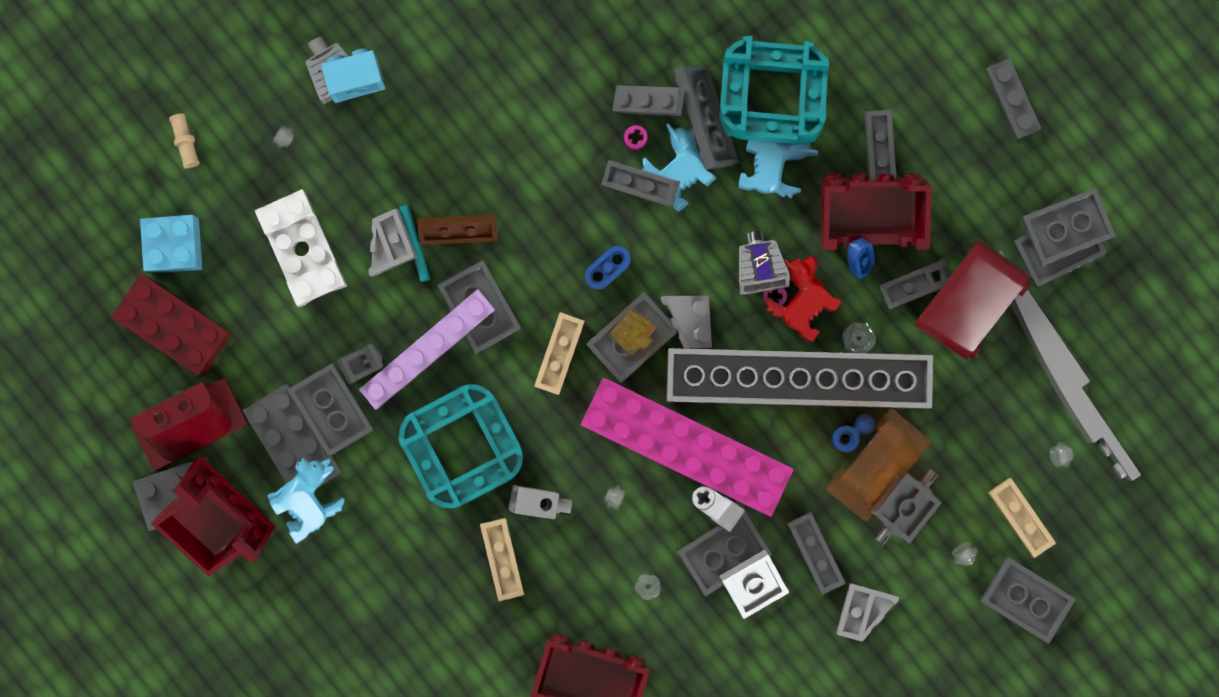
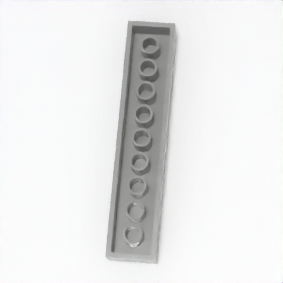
[666,348,933,409]

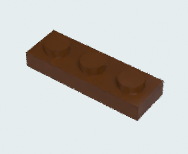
[417,214,498,245]

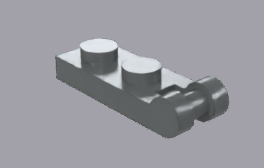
[878,258,950,310]

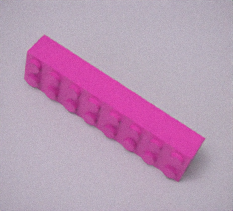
[581,378,794,517]

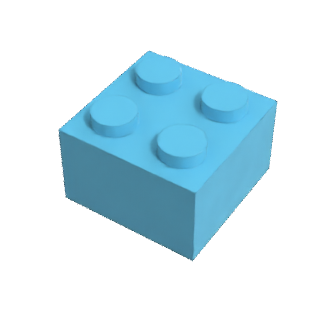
[321,48,386,103]
[140,215,202,274]

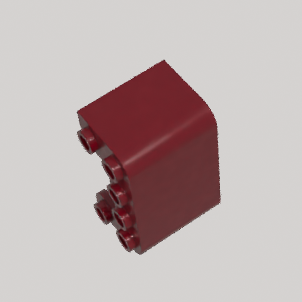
[820,173,932,250]
[531,633,650,697]

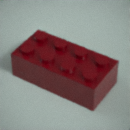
[111,273,233,377]

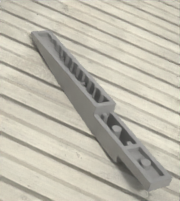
[999,251,1141,481]

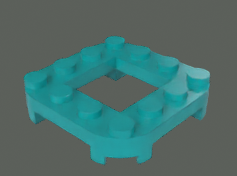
[720,36,829,144]
[399,385,523,508]

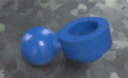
[831,414,875,452]

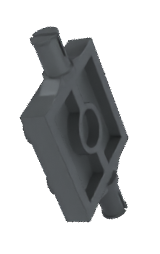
[870,469,942,546]

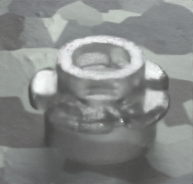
[272,125,295,149]
[1050,442,1073,468]
[604,485,626,510]
[952,542,977,566]
[635,574,661,600]

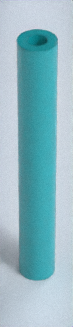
[399,205,431,282]

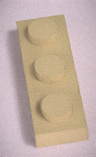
[534,312,585,395]
[988,478,1056,558]
[480,518,524,601]

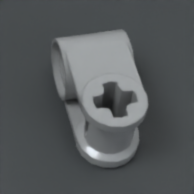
[692,486,745,532]

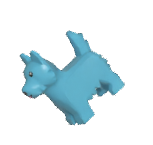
[642,123,716,212]
[738,140,819,199]
[267,458,345,543]

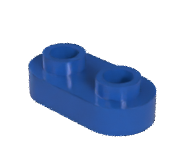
[847,238,875,279]
[585,246,631,290]

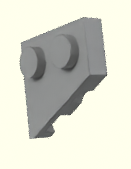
[369,209,417,277]
[661,296,712,349]
[836,583,900,641]

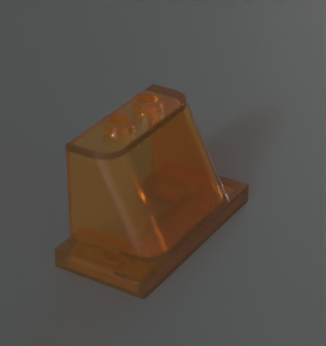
[825,408,932,523]

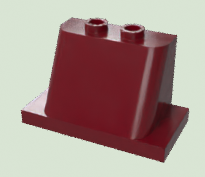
[131,378,249,471]
[151,455,276,577]

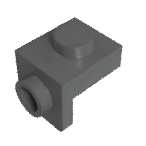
[337,343,383,384]

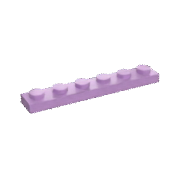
[359,289,496,410]

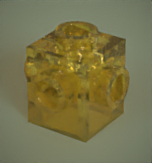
[609,307,657,356]

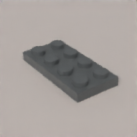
[674,65,740,170]
[243,383,342,489]

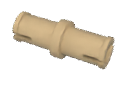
[169,113,200,168]

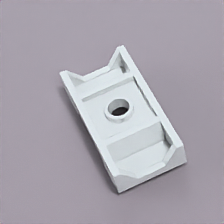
[255,189,347,307]

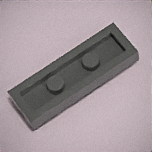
[985,58,1041,140]
[612,85,685,116]
[864,110,897,178]
[601,160,680,207]
[787,512,845,595]

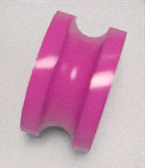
[624,125,647,150]
[763,288,787,305]

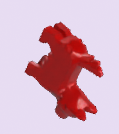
[765,256,841,343]

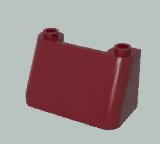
[914,238,1032,360]

